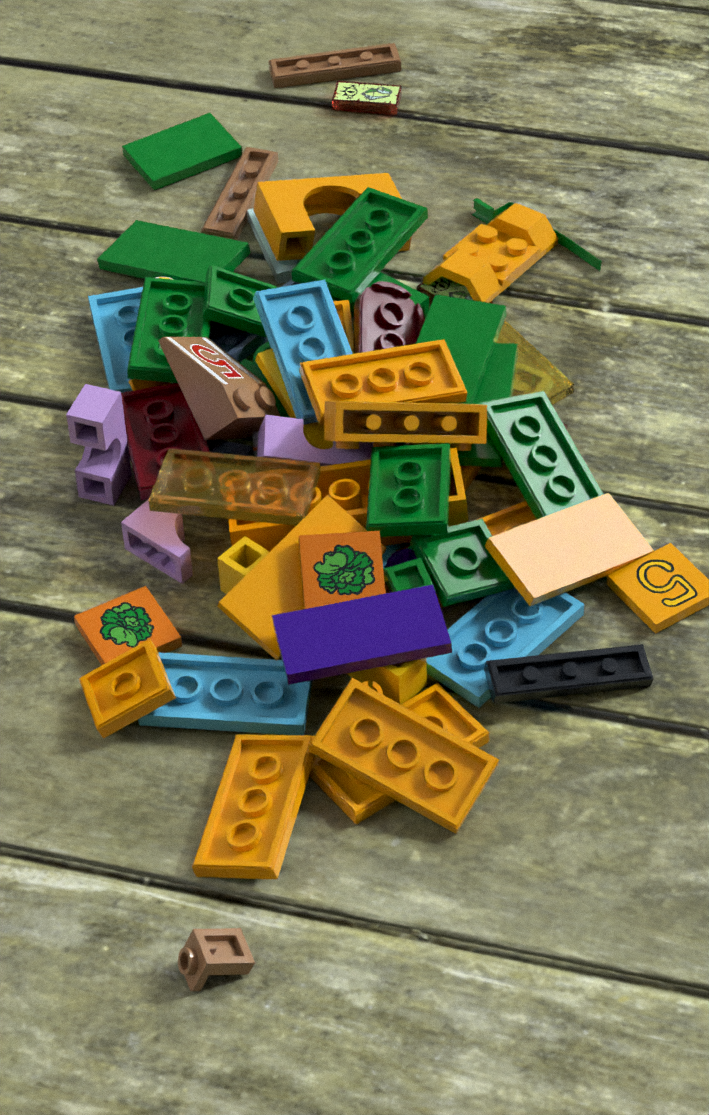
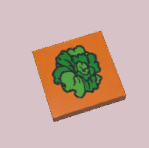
[298,531,386,609]
[74,586,182,665]

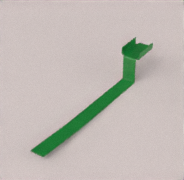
[472,198,602,271]

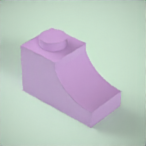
[121,497,193,584]

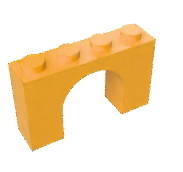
[253,173,412,261]

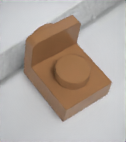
[178,928,255,991]

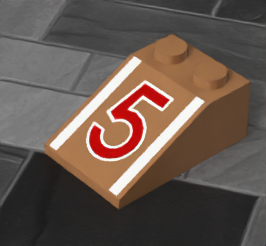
[158,337,280,440]

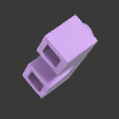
[66,384,132,506]
[257,415,374,474]

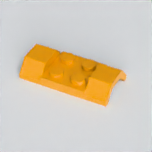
[423,203,558,303]

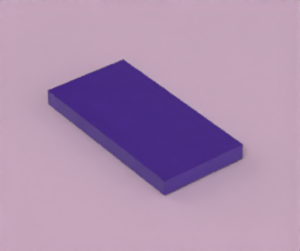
[272,585,452,685]

